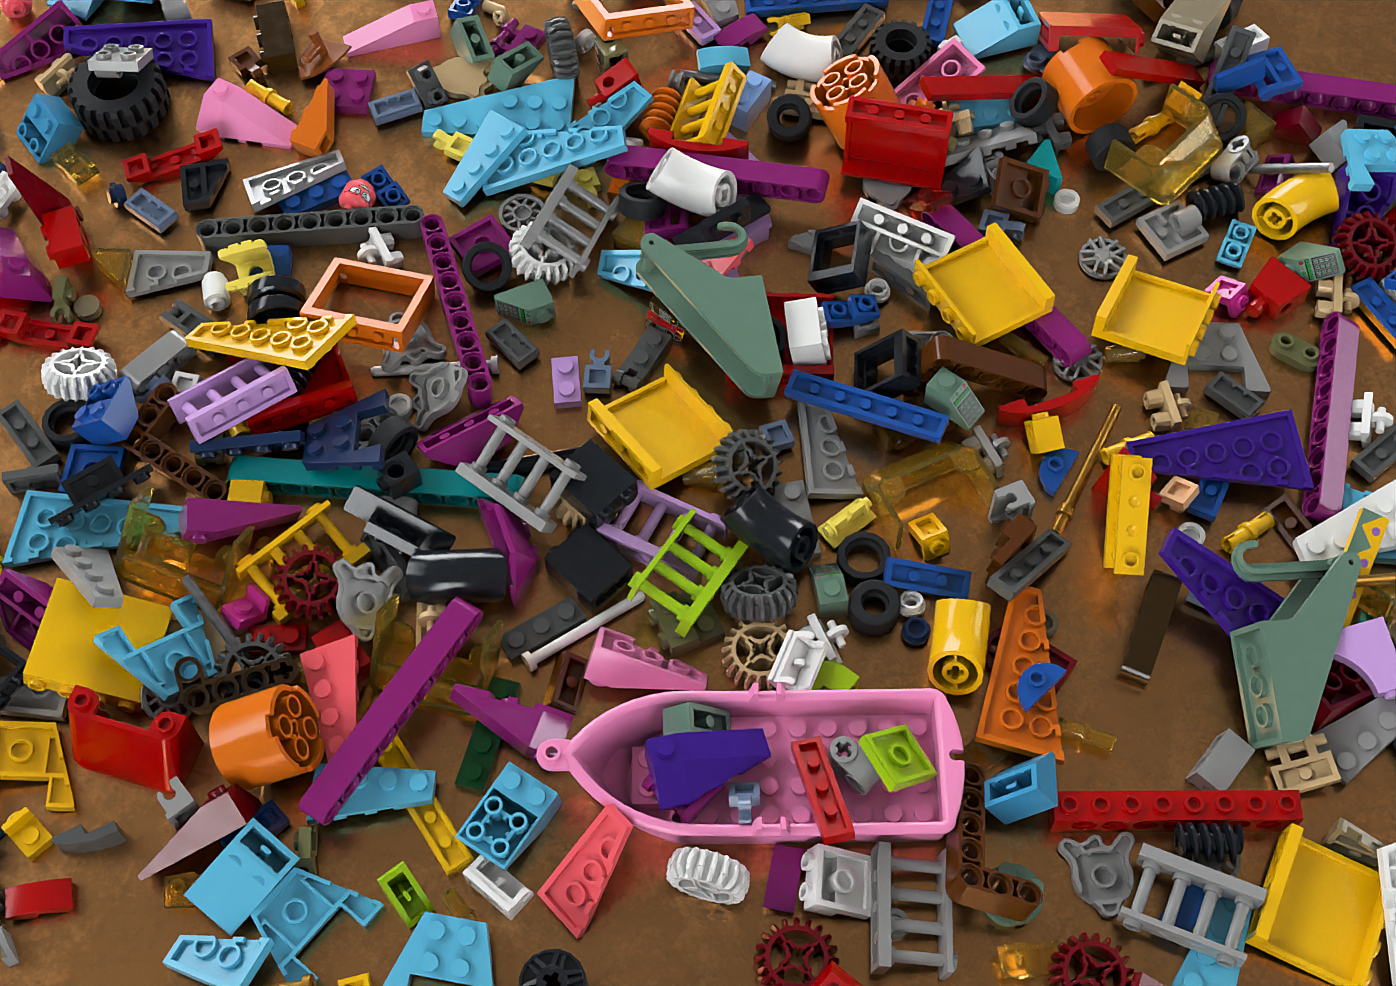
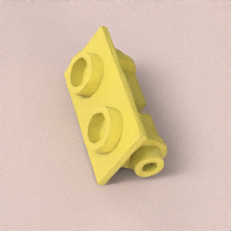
[817,497,877,549]

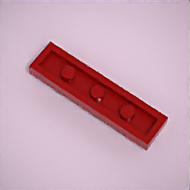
[791,736,855,845]

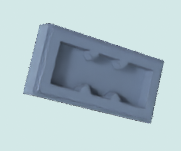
[368,88,423,126]
[123,188,179,233]

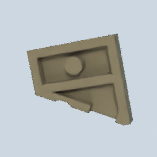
[1321,818,1387,870]

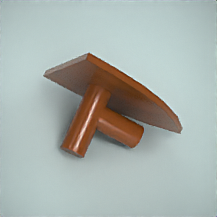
[298,29,352,80]

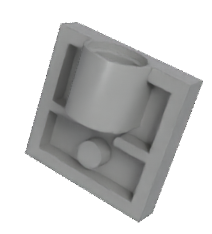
[87,44,154,78]
[1135,199,1209,261]

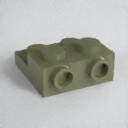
[647,585,725,658]

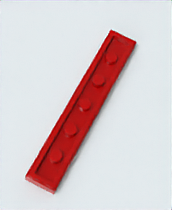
[1099,50,1205,88]
[918,75,1042,101]

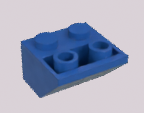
[71,376,139,446]

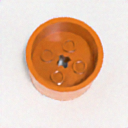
[1042,36,1138,134]
[810,54,902,149]
[209,684,325,791]

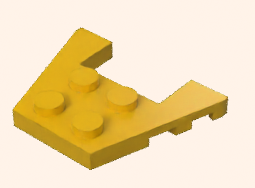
[0,721,76,812]

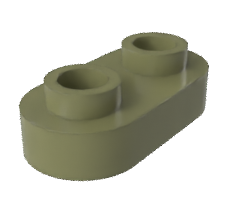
[1269,332,1319,372]

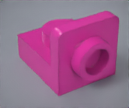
[1204,275,1250,318]
[221,583,270,631]

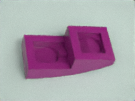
[713,13,769,47]
[763,844,805,913]

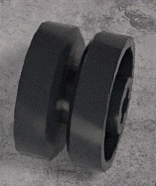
[247,275,307,324]

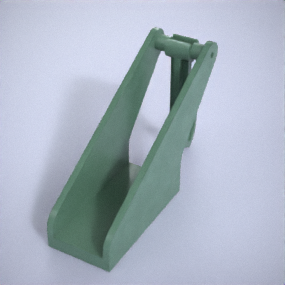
[636,222,783,399]
[1230,540,1361,749]

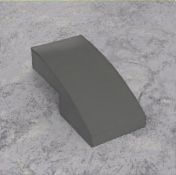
[52,821,127,854]

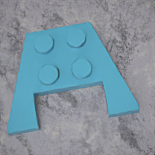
[1340,129,1396,191]
[93,594,218,701]
[250,867,384,983]
[383,912,495,986]

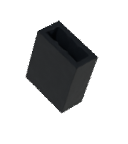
[549,439,638,529]
[544,523,634,614]

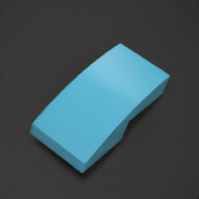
[696,46,751,74]
[1215,219,1257,269]

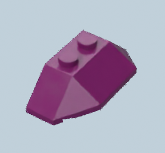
[416,395,524,467]
[477,498,540,607]
[0,569,53,650]

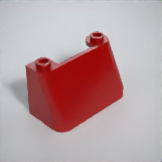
[67,685,204,793]

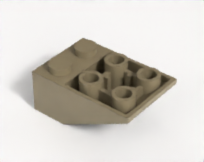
[1150,0,1231,63]

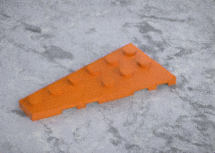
[974,586,1065,765]

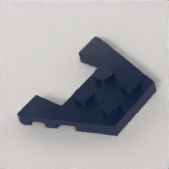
[302,389,390,471]

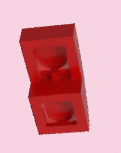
[5,878,73,921]

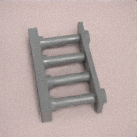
[520,164,619,279]
[455,414,587,534]
[870,841,958,981]
[1116,843,1267,969]

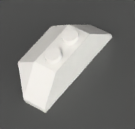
[850,197,956,272]

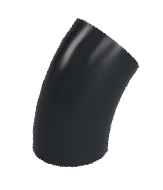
[720,484,818,573]
[406,547,507,605]

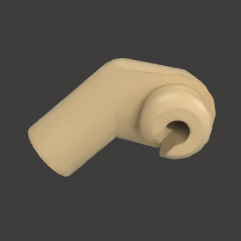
[482,0,509,26]

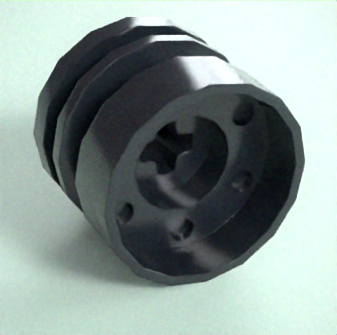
[519,949,589,986]

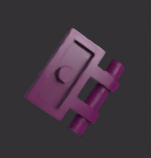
[490,18,545,56]

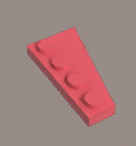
[299,634,360,762]
[537,803,633,939]

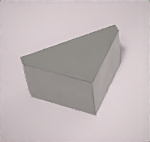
[1308,120,1348,174]

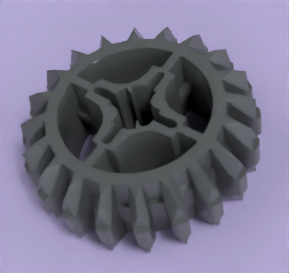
[544,16,580,80]
[710,428,783,499]
[720,564,798,623]
[213,633,292,698]

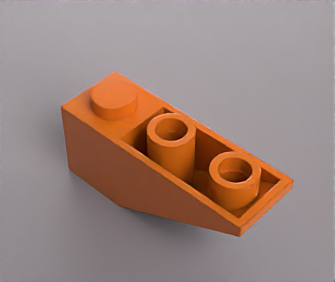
[290,78,335,158]

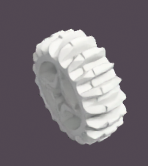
[509,221,578,286]
[41,346,117,402]
[666,847,750,905]

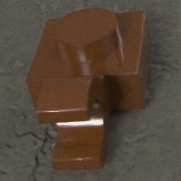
[228,46,267,85]

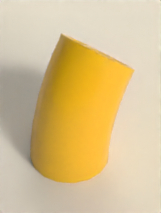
[1252,173,1339,241]
[927,599,991,695]

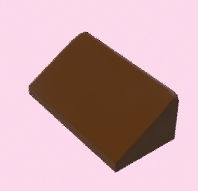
[1263,493,1313,552]
[543,650,588,715]

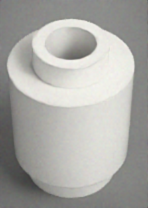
[201,271,231,311]

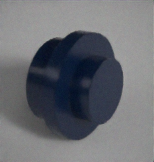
[106,182,127,208]
[901,617,931,645]

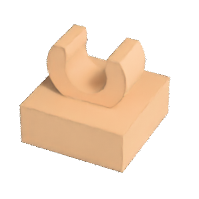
[1159,475,1200,514]

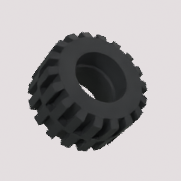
[869,20,932,85]

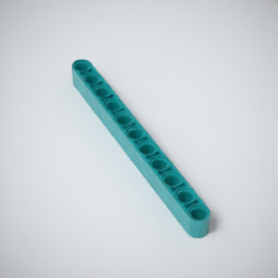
[226,456,526,508]

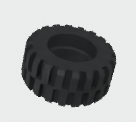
[68,47,170,142]

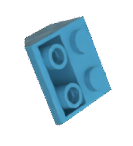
[16,93,84,164]
[984,751,1058,825]

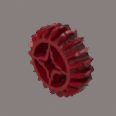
[1331,211,1396,281]
[273,543,341,621]
[754,917,840,986]
[1047,932,1135,986]

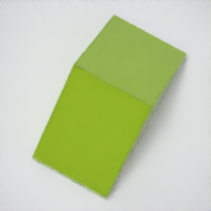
[377,861,435,929]

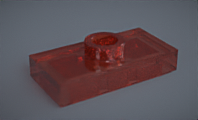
[903,188,954,213]

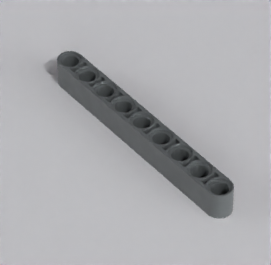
[195,205,424,253]

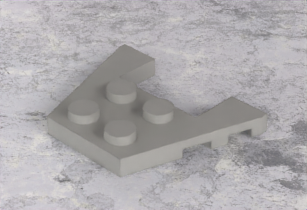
[1165,322,1271,398]

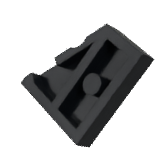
[938,147,992,206]
[180,158,231,211]

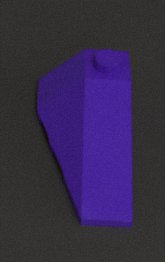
[1331,163,1396,247]
[645,728,771,811]

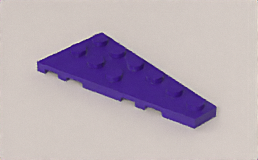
[63,18,215,82]
[1125,409,1314,491]
[1158,527,1285,638]

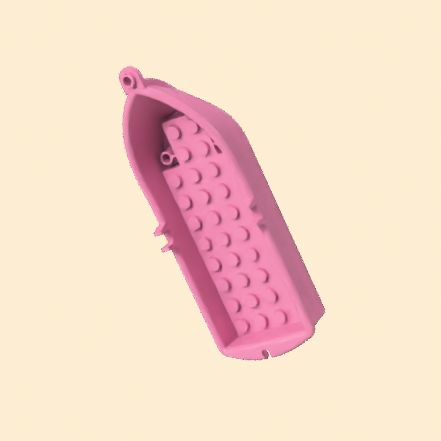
[536,683,965,845]

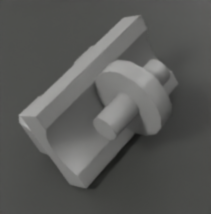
[961,425,1011,479]

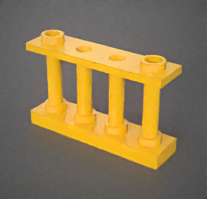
[670,61,748,145]
[1103,454,1153,576]
[236,500,371,625]

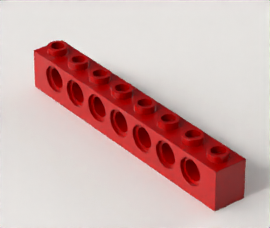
[1047,790,1304,833]

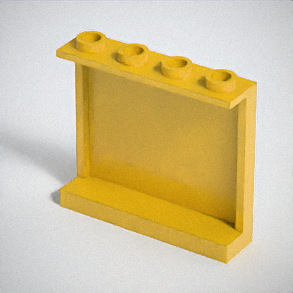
[912,222,1055,346]
[1091,254,1222,366]
[587,363,733,491]
[23,578,173,713]
[1245,823,1385,986]

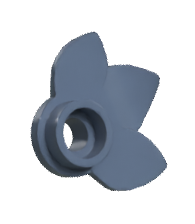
[1023,44,1056,73]

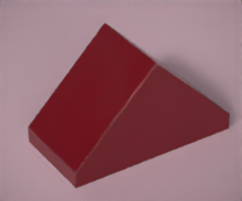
[1266,105,1322,148]

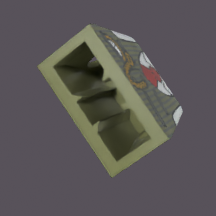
[594,36,628,75]

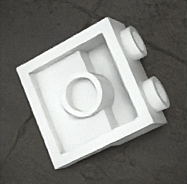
[799,843,871,920]

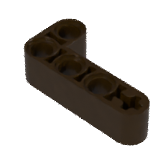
[1118,569,1182,685]
[174,656,302,715]

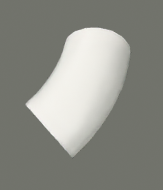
[760,23,843,83]
[646,147,737,217]

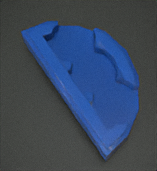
[1038,449,1079,497]
[1017,662,1067,713]

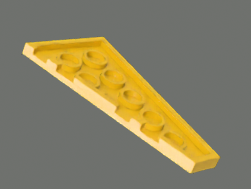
[184,314,358,370]

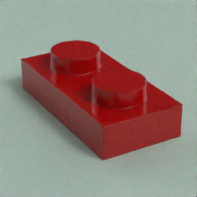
[248,624,309,656]

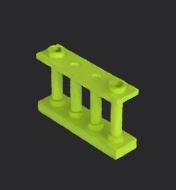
[627,508,748,637]

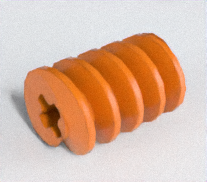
[639,87,682,140]

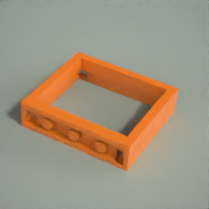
[573,0,695,41]
[299,257,435,353]

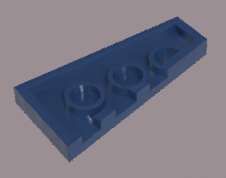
[189,430,307,459]

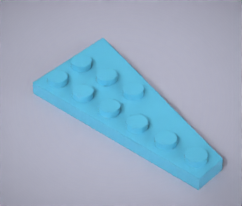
[2,490,183,568]

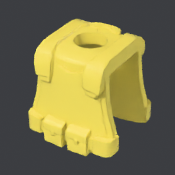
[218,239,276,297]

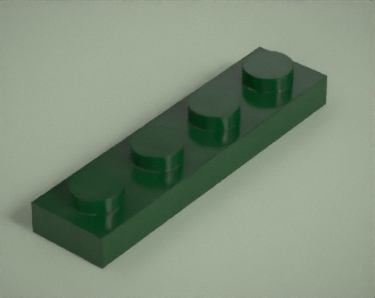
[455,676,521,795]

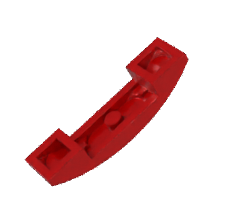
[121,128,223,183]
[648,128,749,160]
[0,309,101,352]
[995,374,1100,427]

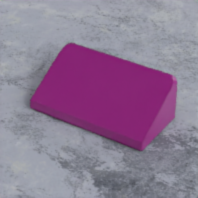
[1255,153,1295,197]

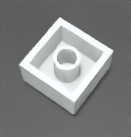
[784,297,831,365]

